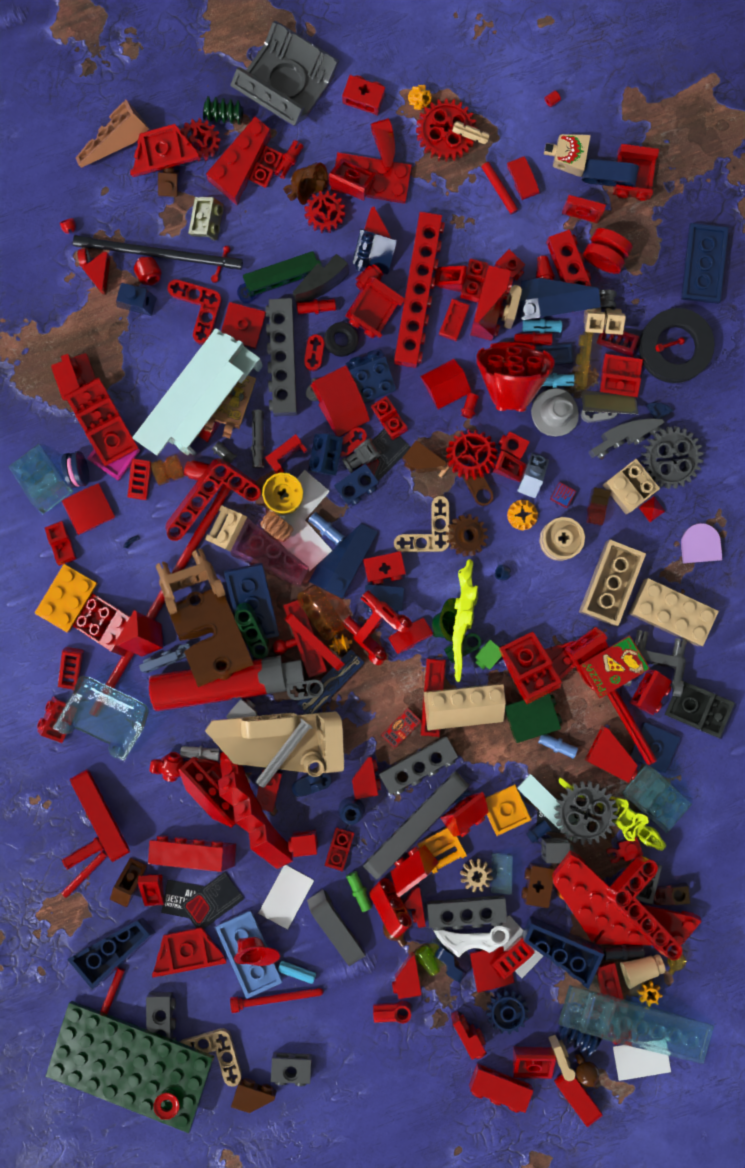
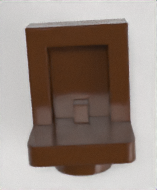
[158,167,180,197]

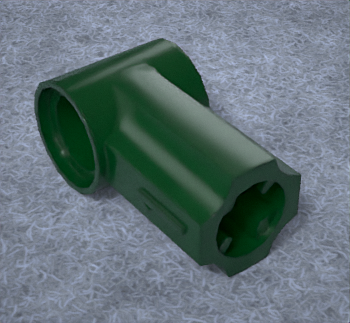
[444,633,481,663]

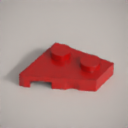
[544,641,575,680]

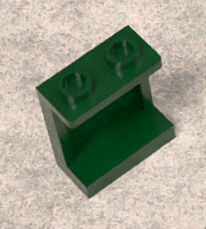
[505,693,562,743]

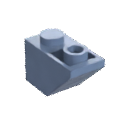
[517,453,549,498]

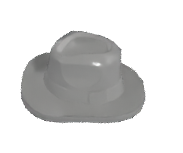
[531,388,579,437]

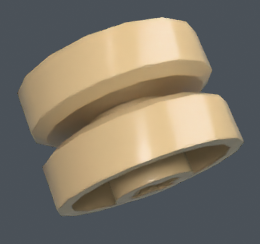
[539,517,585,561]

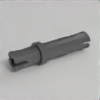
[251,410,266,469]

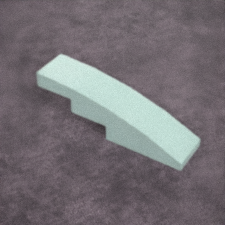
[517,774,577,841]

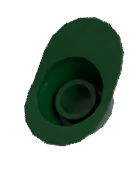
[432,598,458,642]

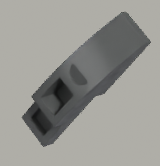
[588,419,665,459]

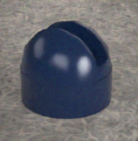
[495,565,511,581]

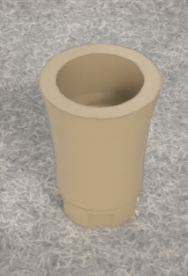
[620,954,666,989]

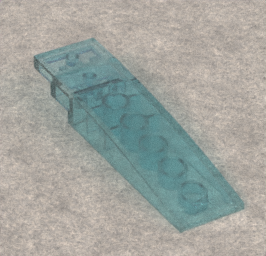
[558,985,714,1064]

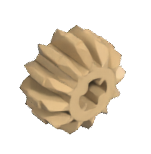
[460,858,493,892]

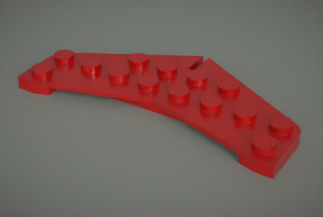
[552,851,702,945]

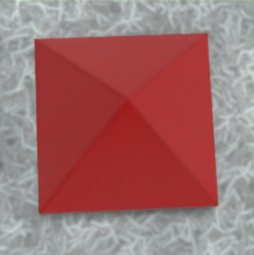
[638,496,665,523]

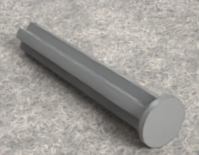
[256,719,313,788]

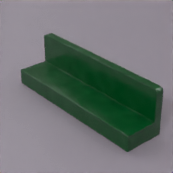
[243,251,322,297]

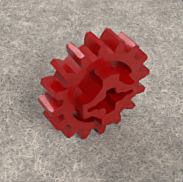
[181,118,220,162]
[304,190,345,233]

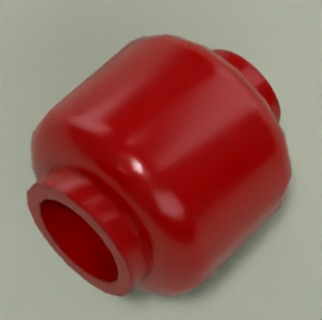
[133,257,162,286]

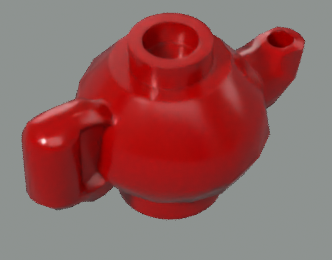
[149,752,189,782]

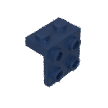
[345,350,396,403]

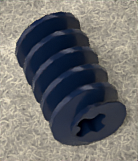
[558,1015,602,1057]

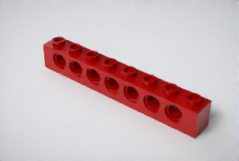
[394,212,445,368]

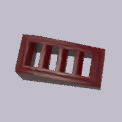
[597,328,640,357]

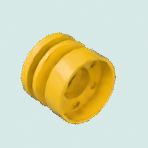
[262,473,303,515]

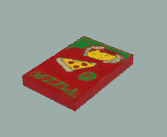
[579,636,650,699]

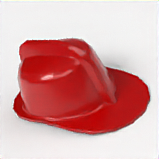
[234,937,280,966]

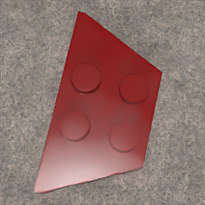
[130,124,201,177]
[152,927,227,978]

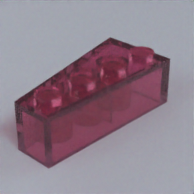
[231,518,309,588]

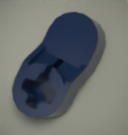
[292,773,331,797]
[434,945,466,983]

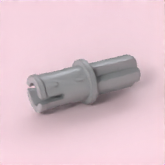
[180,745,219,761]

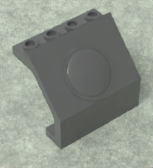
[230,21,339,126]

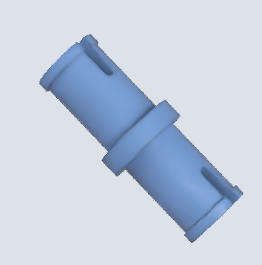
[308,512,345,546]
[538,734,578,759]

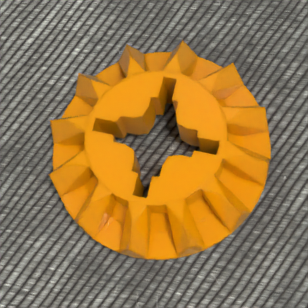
[507,500,538,530]

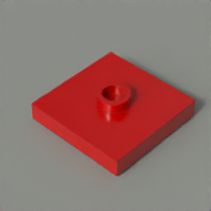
[562,195,606,223]
[221,302,266,349]

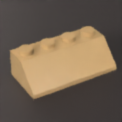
[424,684,506,730]

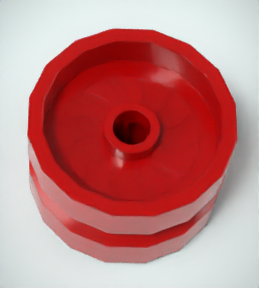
[583,228,633,274]

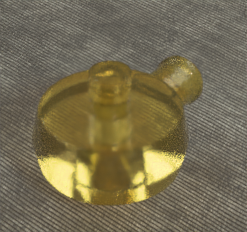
[667,954,686,975]

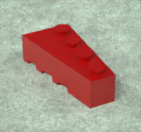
[206,117,271,205]
[148,835,236,872]

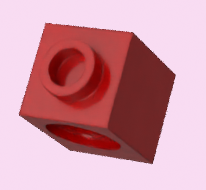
[498,431,530,460]

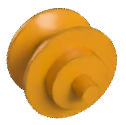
[329,634,352,655]

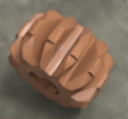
[260,511,294,542]

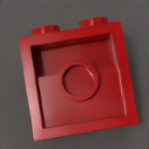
[451,1010,487,1060]

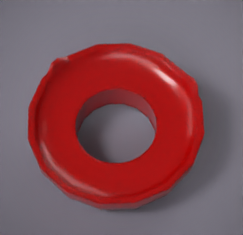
[154,1093,179,1120]

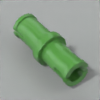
[346,871,373,912]

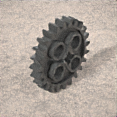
[641,426,703,489]
[554,781,618,845]

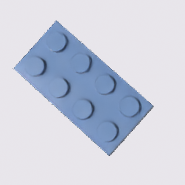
[215,910,282,999]

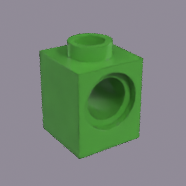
[474,640,502,670]

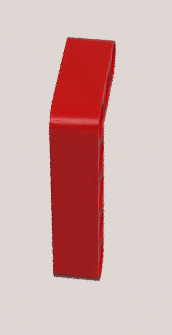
[165,458,261,541]
[607,856,682,960]

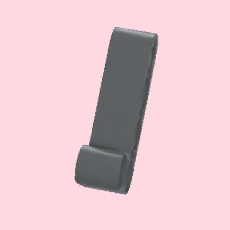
[307,889,366,966]

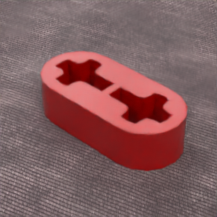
[304,334,324,372]
[340,427,367,458]

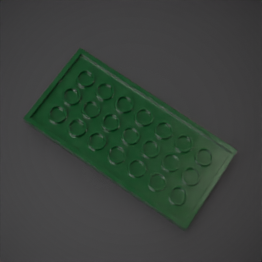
[45,1001,215,1133]

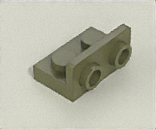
[188,197,224,240]

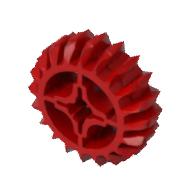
[446,429,498,480]

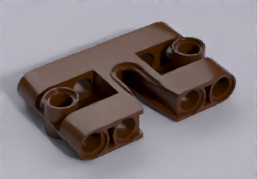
[166,588,253,687]

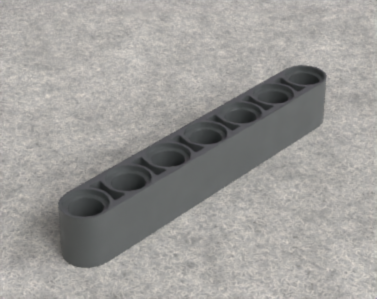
[363,771,470,880]

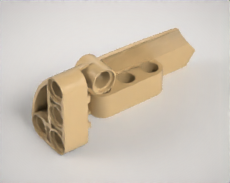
[205,711,344,777]

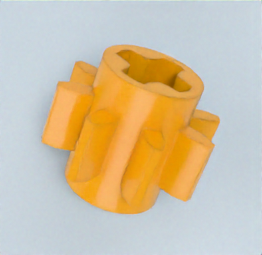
[408,85,432,110]
[637,980,663,1007]

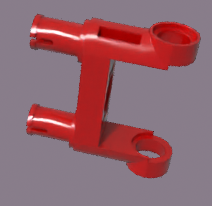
[341,590,412,665]

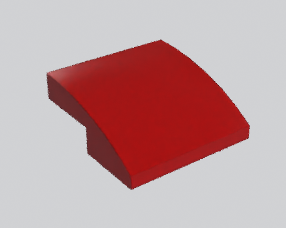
[600,354,643,397]
[62,483,115,535]
[469,946,514,993]

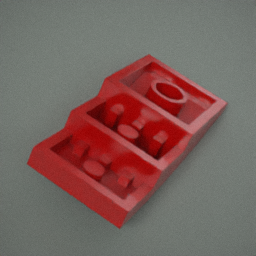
[65,377,138,466]

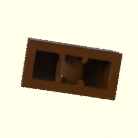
[521,863,555,908]

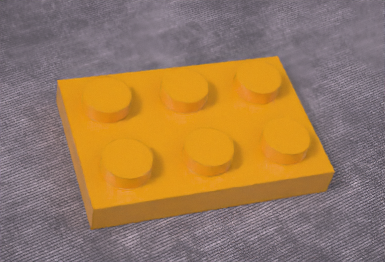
[35,564,98,633]

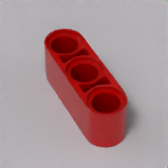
[370,878,412,938]
[554,1074,603,1127]

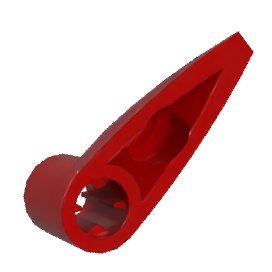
[370,118,395,171]

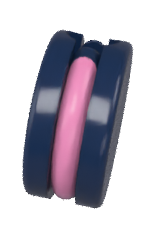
[61,451,89,488]

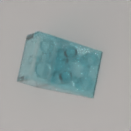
[8,444,73,514]
[621,764,692,833]

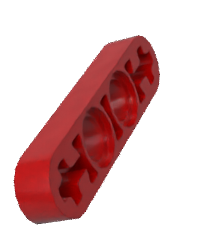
[284,613,345,672]

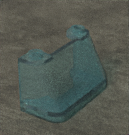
[53,676,149,761]

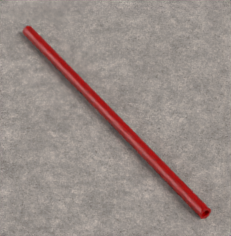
[89,484,231,717]

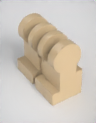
[584,307,626,335]

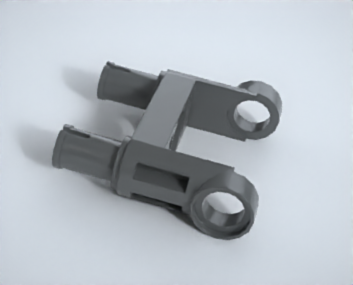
[624,630,687,697]

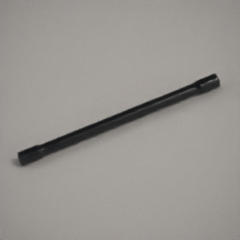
[73,235,243,270]

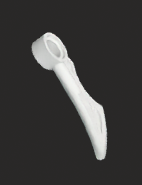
[433,926,510,957]

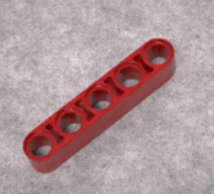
[70,769,130,862]

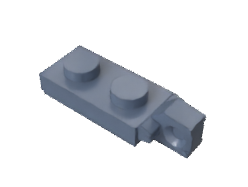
[139,644,191,674]

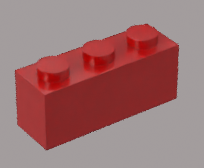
[469,1063,534,1113]

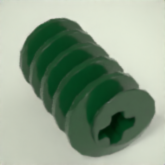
[203,96,244,125]

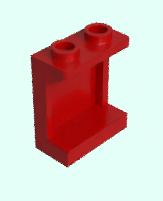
[612,144,659,201]
[345,277,405,339]
[565,627,609,690]

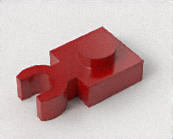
[606,837,643,863]

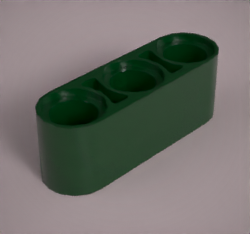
[235,603,269,659]

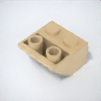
[603,459,660,514]

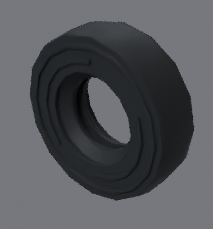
[324,322,359,357]

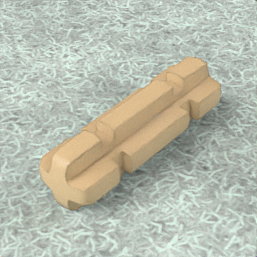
[453,121,489,144]

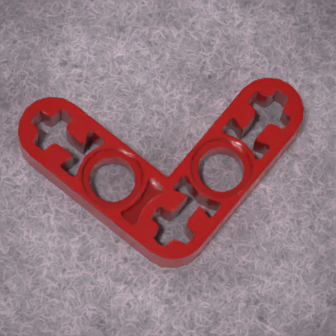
[167,279,222,345]

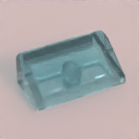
[491,853,513,895]

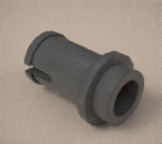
[212,441,237,464]

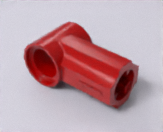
[373,1001,412,1024]

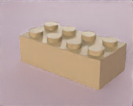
[579,540,646,626]
[628,578,719,646]

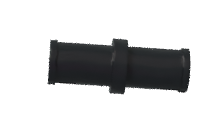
[603,945,645,961]

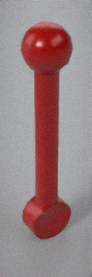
[211,246,231,283]
[655,337,685,352]

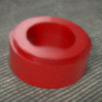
[77,248,91,268]

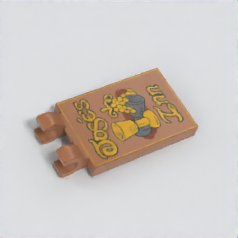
[204,376,256,438]

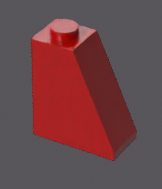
[584,726,638,783]

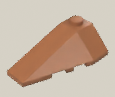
[76,99,149,168]

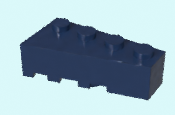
[522,916,604,990]
[67,918,156,989]

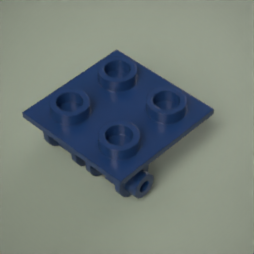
[352,229,397,274]

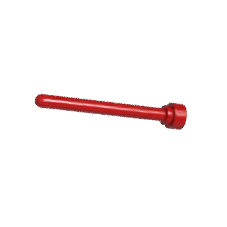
[230,988,324,1013]

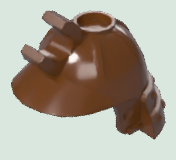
[283,162,329,205]

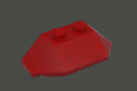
[179,757,236,827]

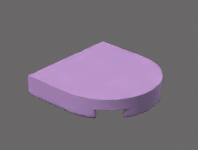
[681,524,722,564]

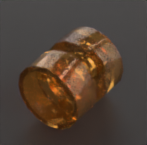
[151,454,185,486]

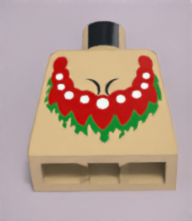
[544,134,590,177]

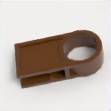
[462,474,493,506]

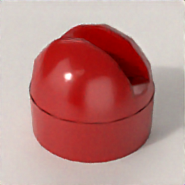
[59,218,76,234]

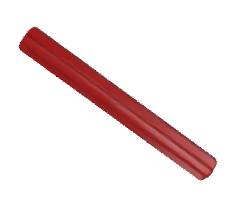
[607,690,657,765]

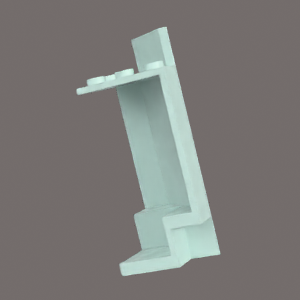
[132,328,263,456]

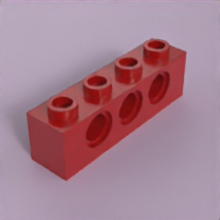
[546,229,591,313]

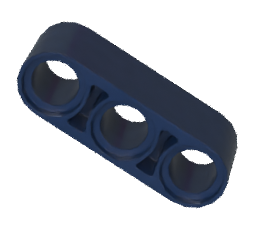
[582,159,640,187]

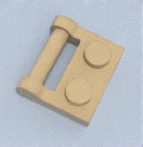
[501,285,522,329]
[205,505,247,552]
[548,1035,575,1081]

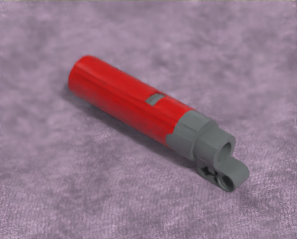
[149,655,324,712]

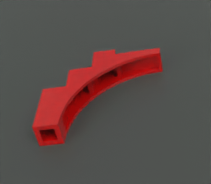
[218,752,293,869]

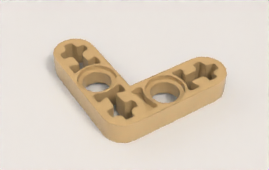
[394,496,449,552]
[180,1028,242,1087]

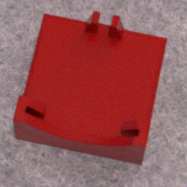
[265,434,307,474]

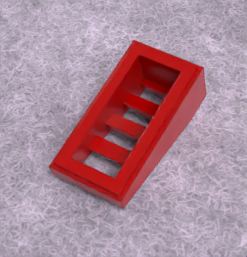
[127,459,153,501]
[58,647,84,690]
[491,938,535,979]

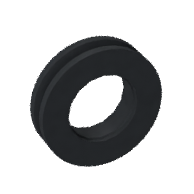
[639,308,715,383]

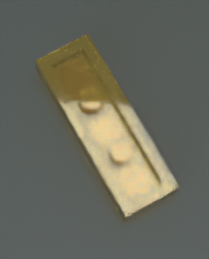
[574,331,593,390]

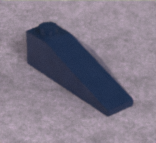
[519,278,602,320]
[309,523,378,600]

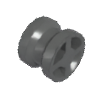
[600,290,617,309]

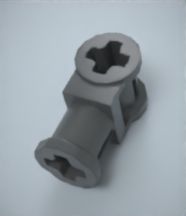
[341,438,382,473]

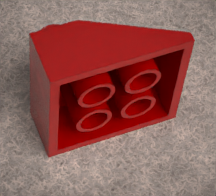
[470,265,513,341]

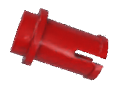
[461,393,479,419]

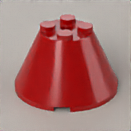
[476,342,555,412]

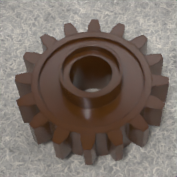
[446,514,488,557]

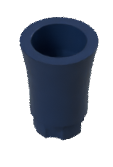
[338,797,365,825]

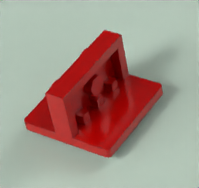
[51,353,96,401]

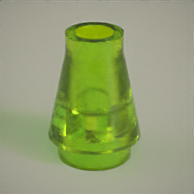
[415,945,440,976]

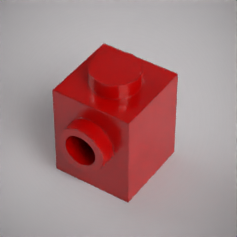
[494,249,526,281]

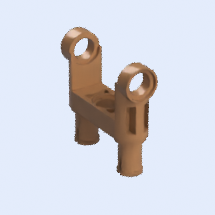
[156,549,225,615]

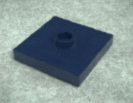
[630,722,680,773]

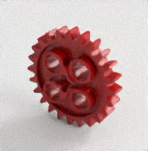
[416,98,477,162]

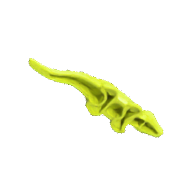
[452,559,478,682]
[559,778,666,851]

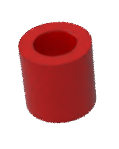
[544,90,561,107]

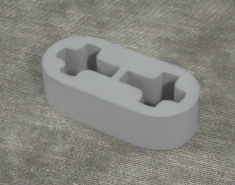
[581,409,617,423]

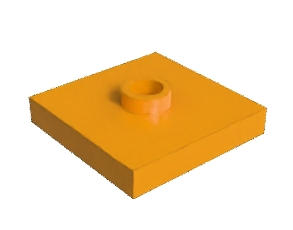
[485,784,532,836]

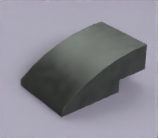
[293,254,349,303]
[665,682,736,740]

